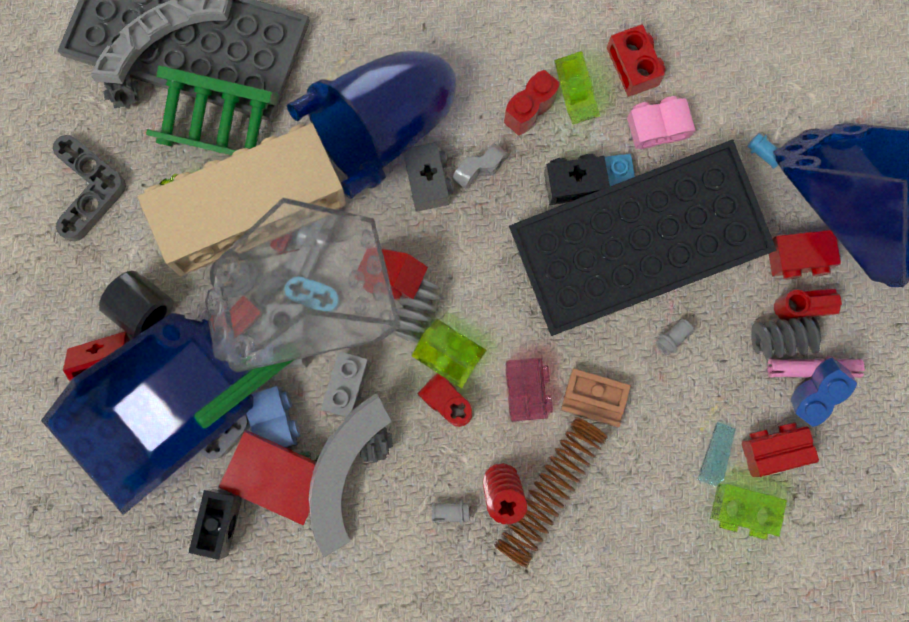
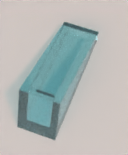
[697,422,735,486]

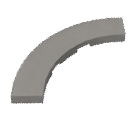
[91,0,233,84]
[308,394,392,557]

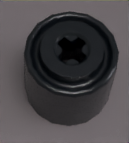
[99,270,174,341]

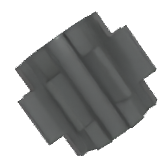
[103,73,140,109]
[360,427,393,463]

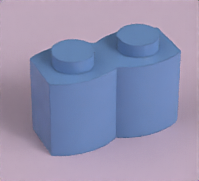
[243,386,301,448]

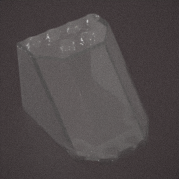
[205,197,401,372]

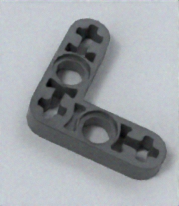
[53,135,126,242]

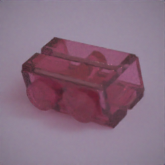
[505,358,553,423]

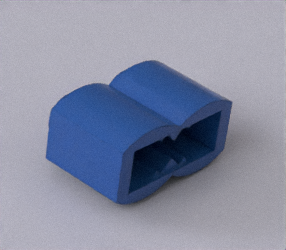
[790,357,857,427]

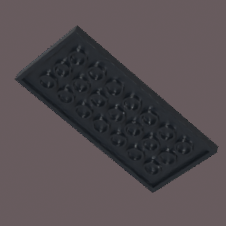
[509,139,777,336]

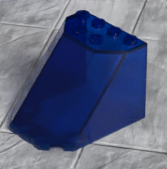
[773,123,909,287]
[41,313,254,515]

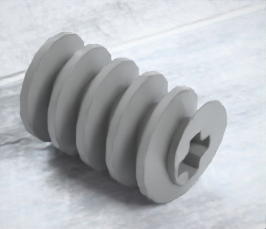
[388,279,441,343]

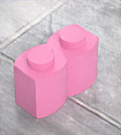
[627,96,696,149]

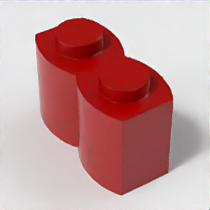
[504,70,560,136]

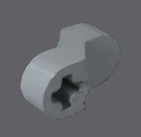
[452,143,508,189]

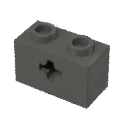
[403,142,453,212]

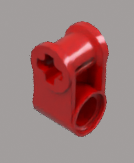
[417,372,473,427]

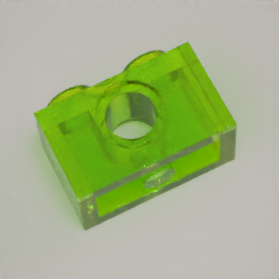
[554,51,600,125]
[412,318,487,388]

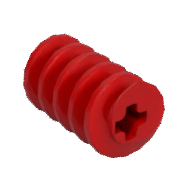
[483,463,527,524]

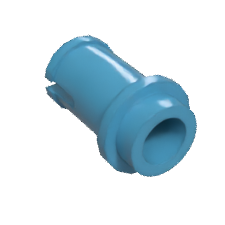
[747,133,786,169]

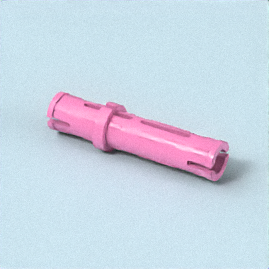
[767,356,865,378]

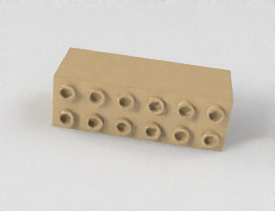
[137,123,346,277]

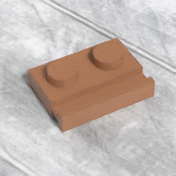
[560,368,631,428]

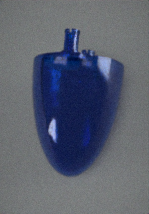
[287,51,457,199]

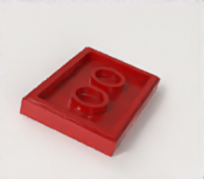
[219,430,316,525]

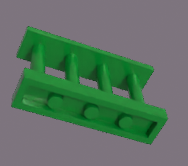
[146,65,279,155]

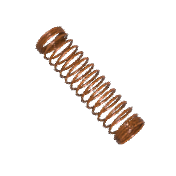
[494,417,608,568]

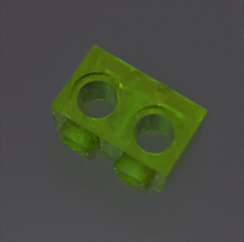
[710,483,787,540]

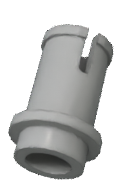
[656,318,695,355]
[432,500,470,525]

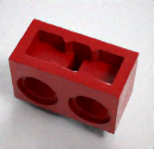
[607,24,665,97]

